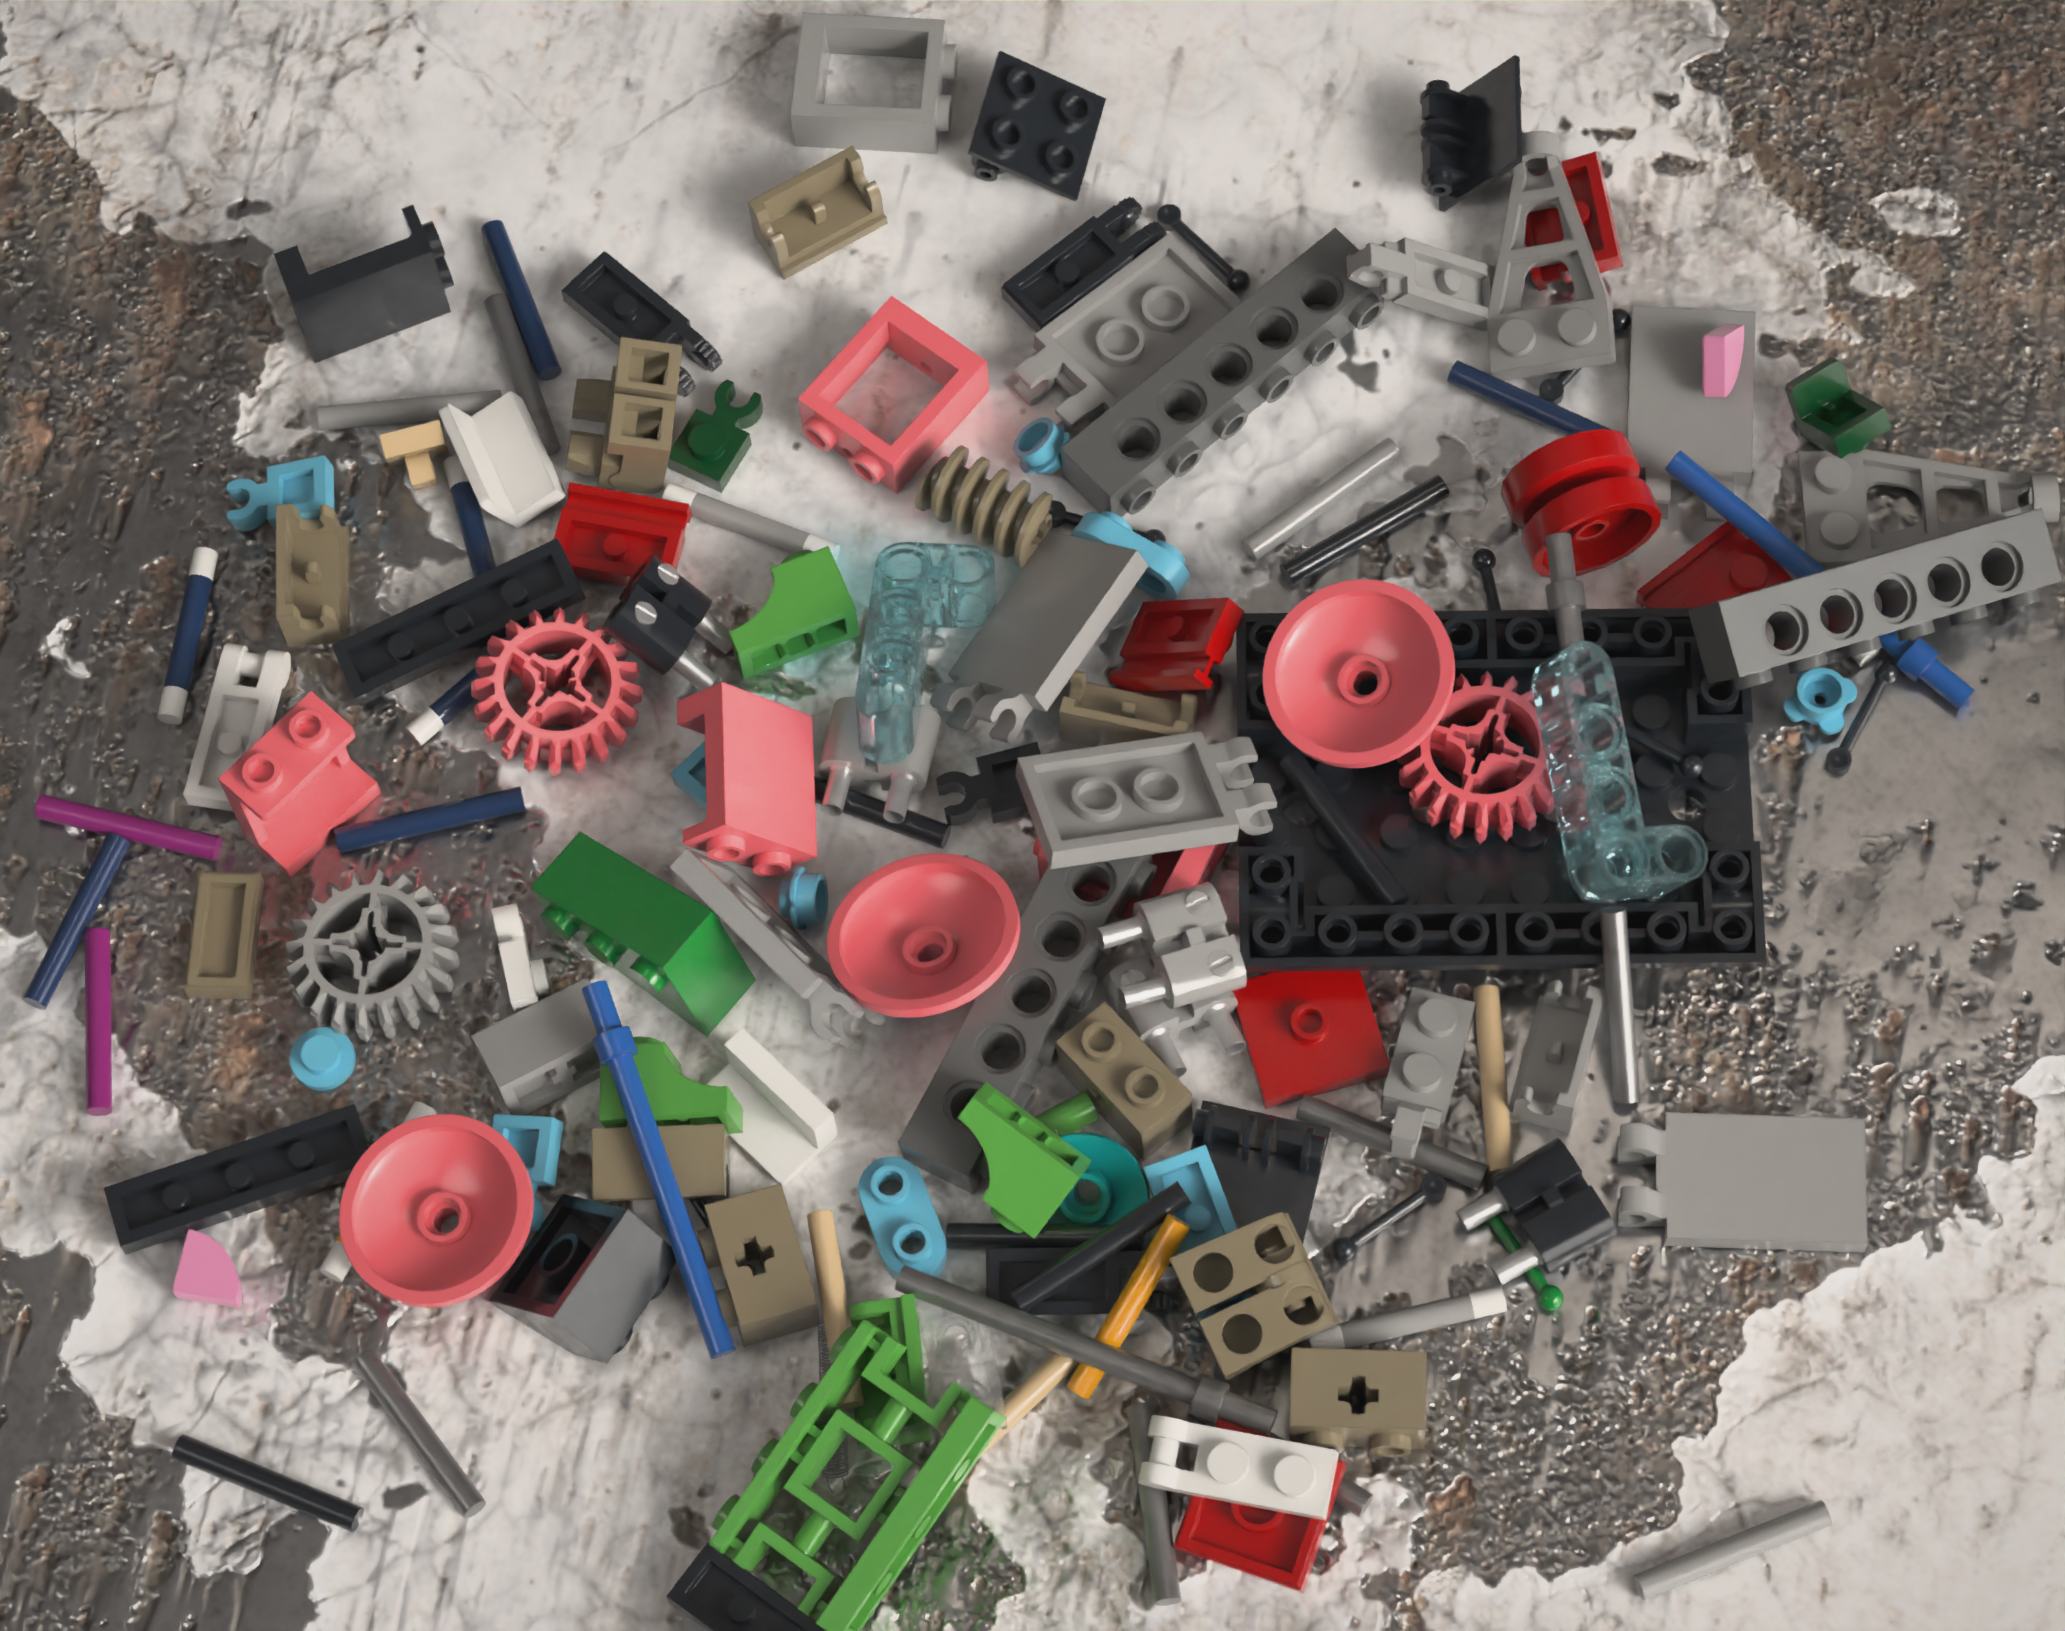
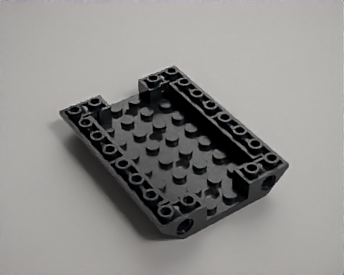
[1236,608,1767,972]

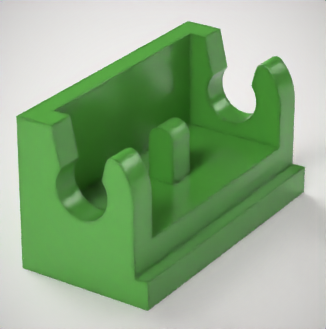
[849,1293,932,1450]

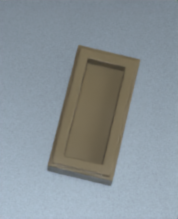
[184,871,265,999]

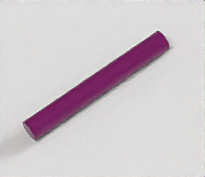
[35,794,222,861]
[84,928,112,1116]

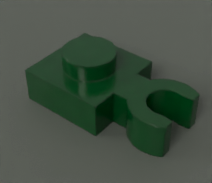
[668,379,763,493]

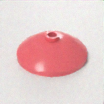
[1263,579,1455,768]
[827,853,1020,1018]
[339,1114,534,1308]

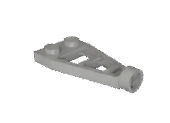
[1487,131,1616,381]
[1797,449,2060,569]

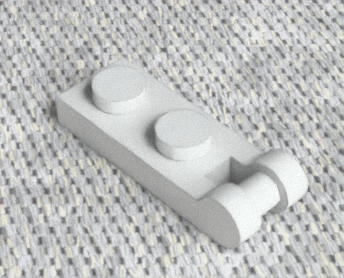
[183,643,291,812]
[1138,1415,1339,1521]

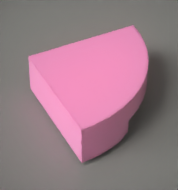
[1702,324,1744,398]
[172,1229,242,1308]

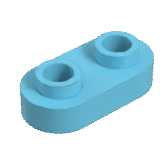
[1071,511,1190,601]
[858,1156,948,1281]

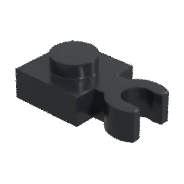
[936,742,1041,826]

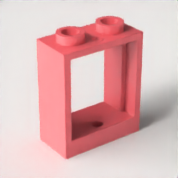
[798,296,990,494]

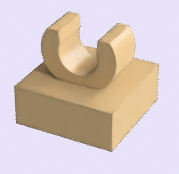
[379,420,449,491]

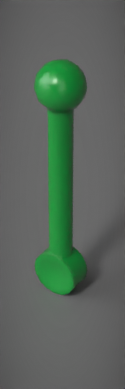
[1476,1194,1564,1311]

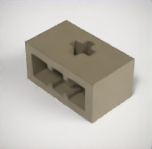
[1055,1001,1193,1161]
[697,1183,820,1347]
[1289,1347,1427,1457]

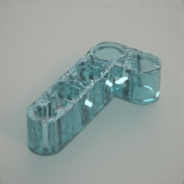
[855,542,996,764]
[1532,640,1708,903]

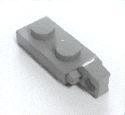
[1346,237,1496,331]
[1380,987,1476,1161]

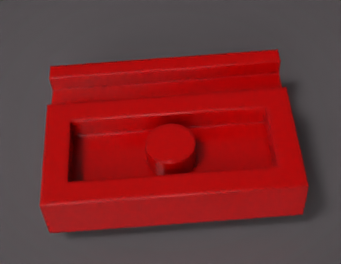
[1511,151,1624,291]
[553,482,692,586]
[1636,521,1792,608]
[1108,597,1244,692]

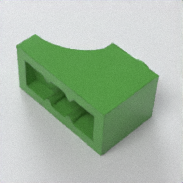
[729,546,860,679]
[599,1036,743,1134]
[958,1082,1092,1239]

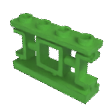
[709,1319,1007,1631]

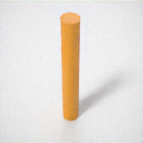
[1066,1214,1191,1399]

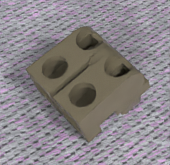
[565,337,682,494]
[1169,1212,1339,1381]

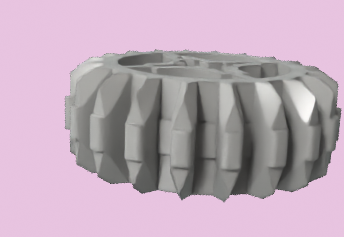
[285,869,460,1042]

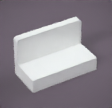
[438,391,567,529]
[706,1027,838,1186]

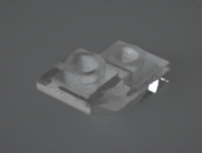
[918,1308,1008,1439]

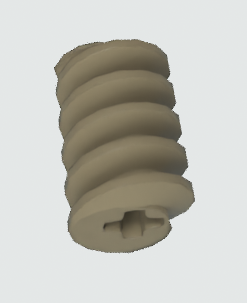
[915,445,1053,568]

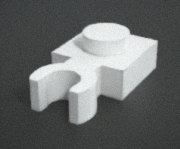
[491,903,551,1013]

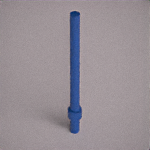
[1665,450,1975,710]
[582,980,736,1359]

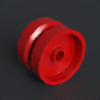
[1501,429,1662,578]

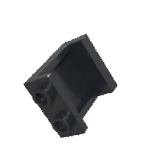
[274,205,454,363]

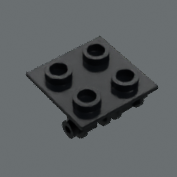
[968,51,1106,201]
[1420,55,1523,212]
[1190,1100,1331,1244]

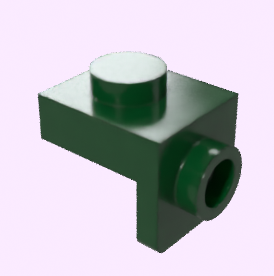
[1785,357,1891,459]

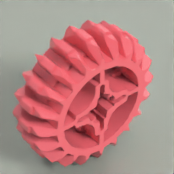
[471,607,643,777]
[1396,671,1572,844]

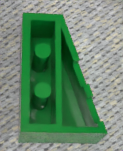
[530,832,756,1037]

